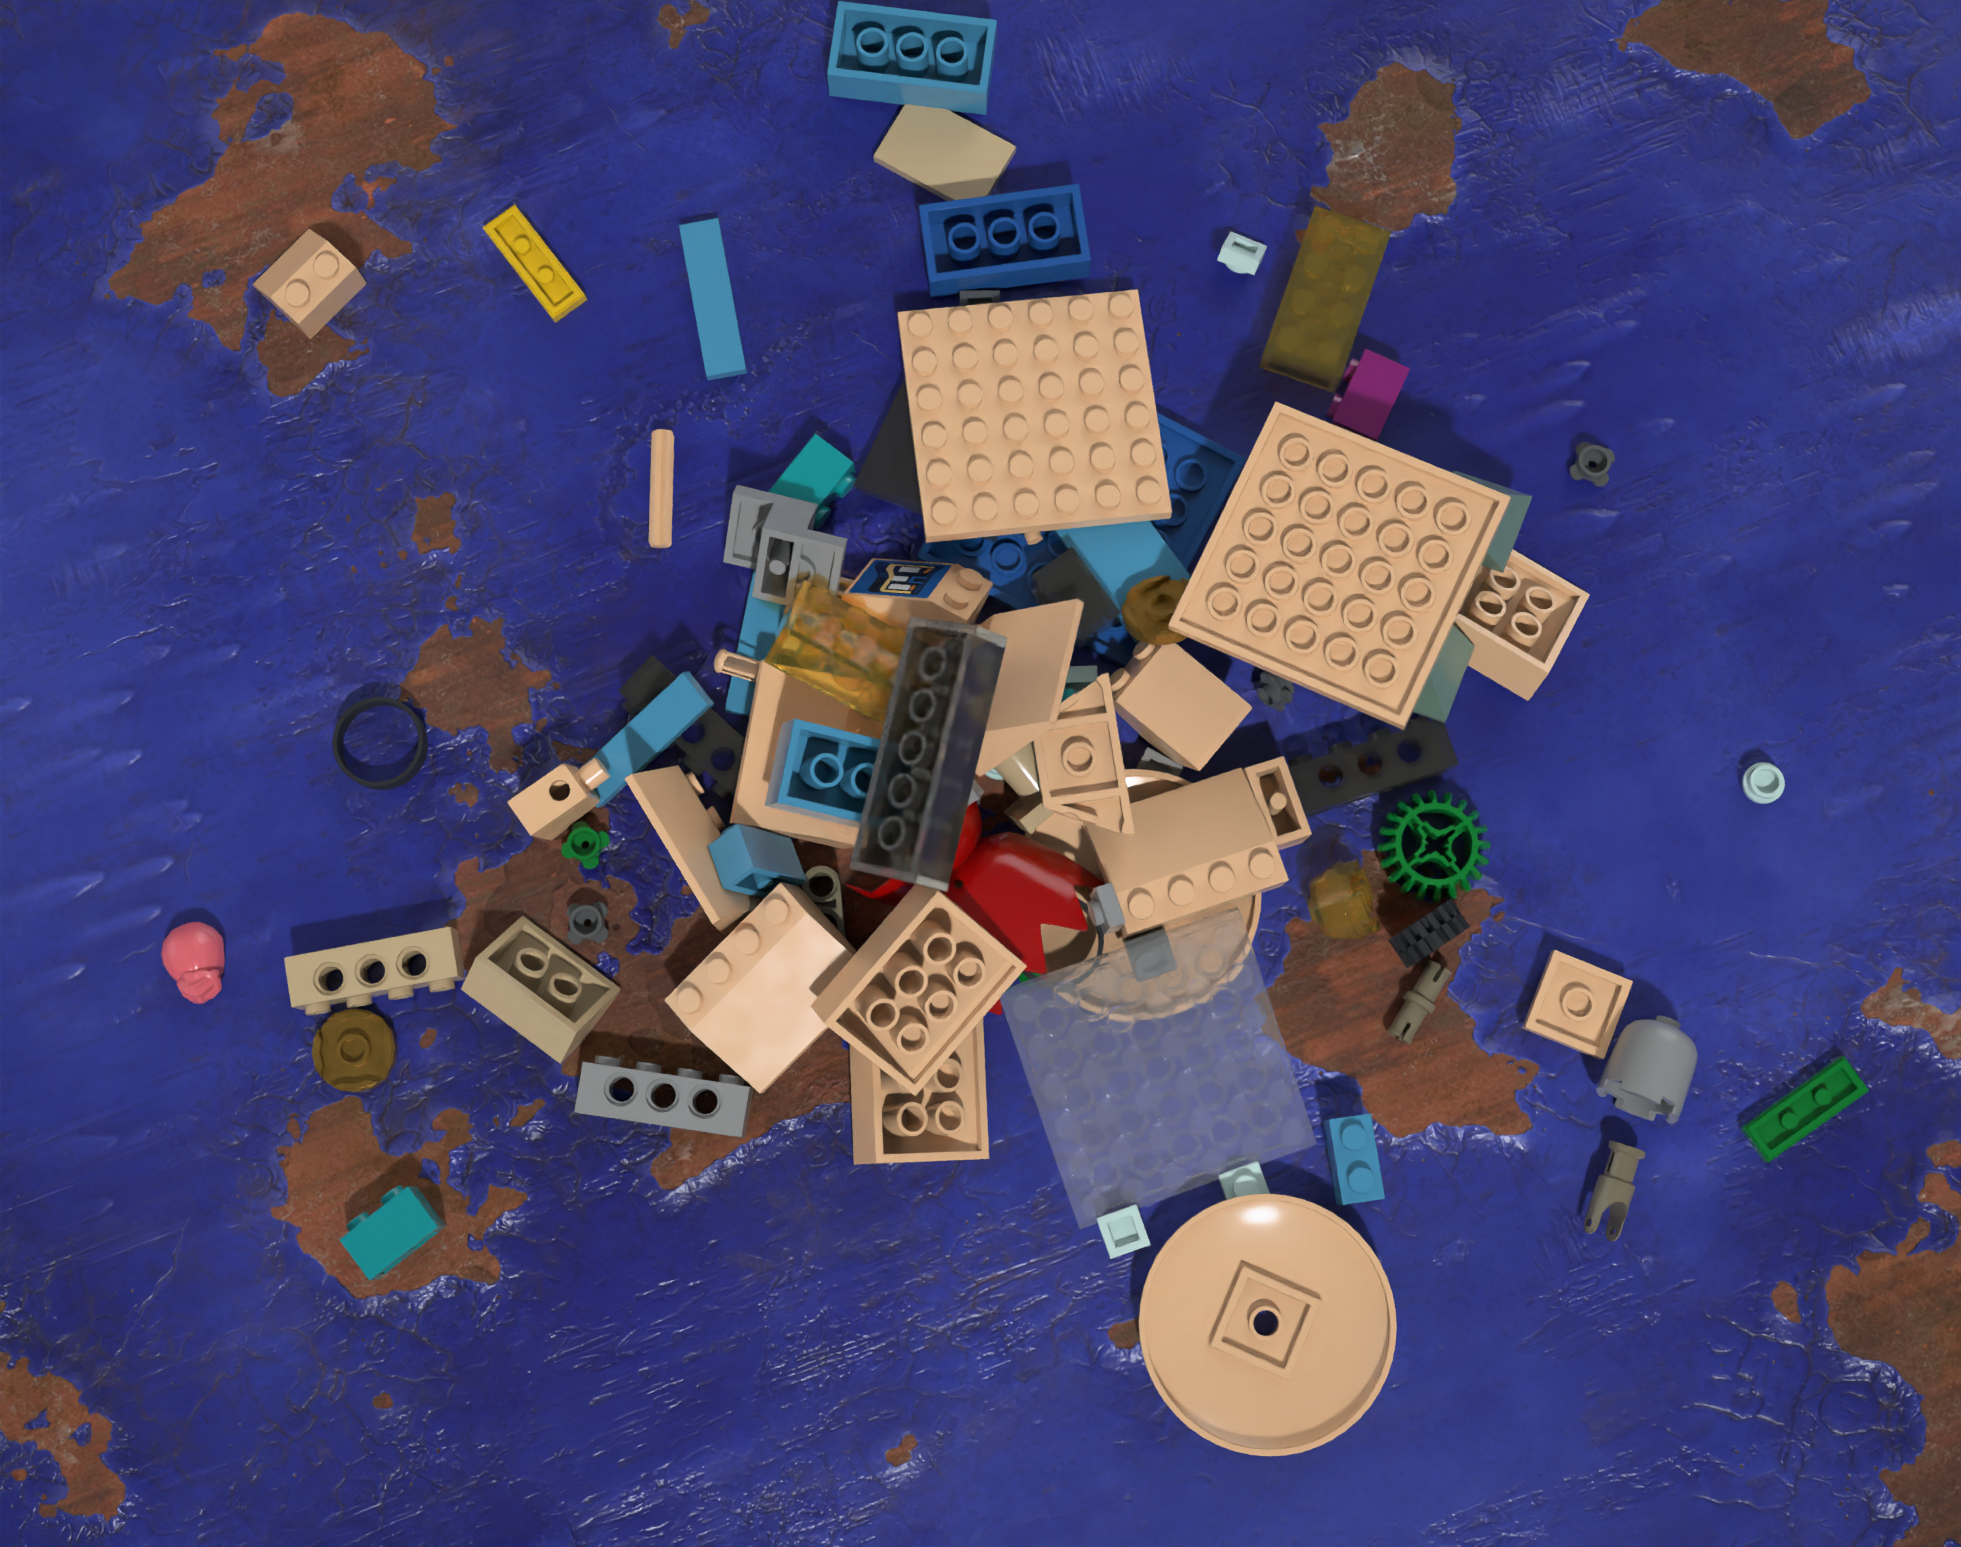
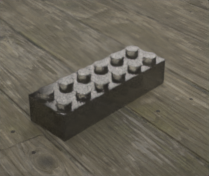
[849,616,1008,892]

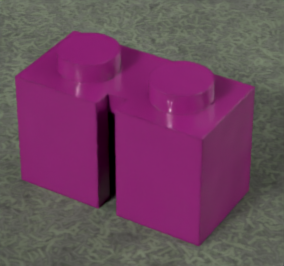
[1326,349,1410,442]

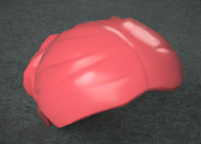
[161,922,225,1004]

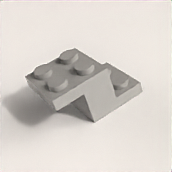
[723,485,848,616]

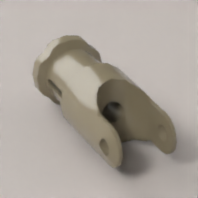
[1583,1140,1646,1241]

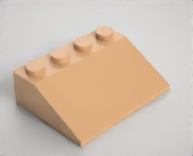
[1453,549,1590,701]
[936,599,1084,780]
[730,660,892,849]
[624,765,764,936]
[1083,767,1289,939]
[811,876,1027,1096]
[664,882,857,1093]
[849,1018,989,1165]

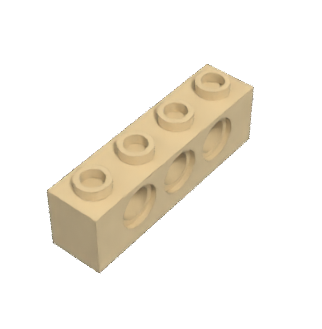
[284,927,466,1016]

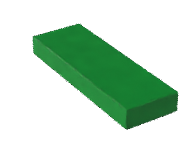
[1739,1056,1869,1163]

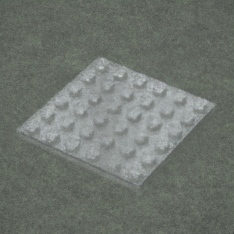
[999,906,1317,1229]

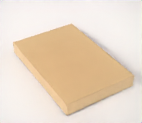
[873,104,1016,201]

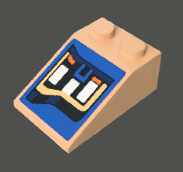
[840,558,993,658]

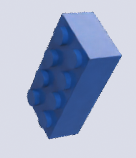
[919,184,1091,298]

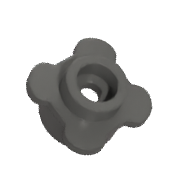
[1569,442,1615,487]
[1253,671,1295,712]
[567,902,609,944]

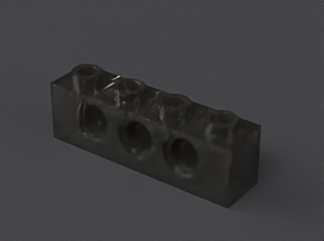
[618,655,745,804]
[1288,716,1459,818]

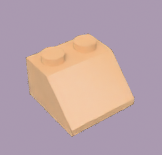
[252,229,367,339]

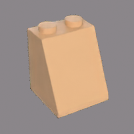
[1109,641,1253,771]

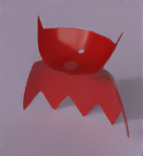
[846,801,1105,1015]

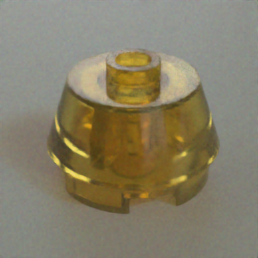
[1307,859,1380,941]

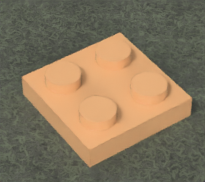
[1522,950,1633,1060]

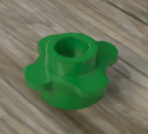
[561,821,610,869]

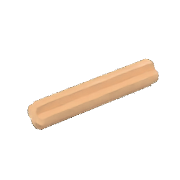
[649,429,674,548]

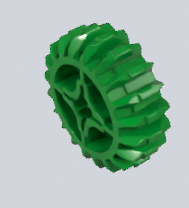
[1377,790,1491,903]

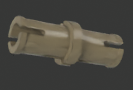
[1386,960,1452,1045]

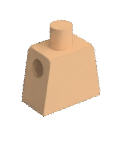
[507,757,610,841]

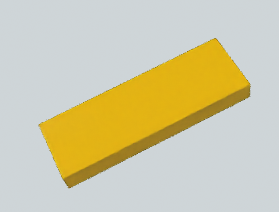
[483,204,587,323]

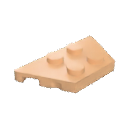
[1033,673,1135,836]

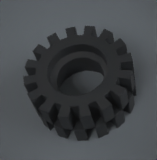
[1388,899,1470,968]

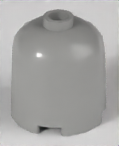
[1596,1016,1698,1124]

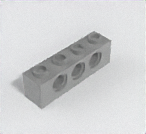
[574,1056,753,1138]

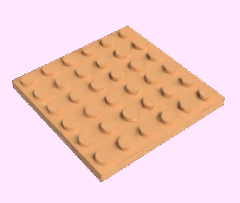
[898,290,1172,543]
[1168,402,1511,730]

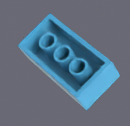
[827,1,997,115]
[765,719,950,844]

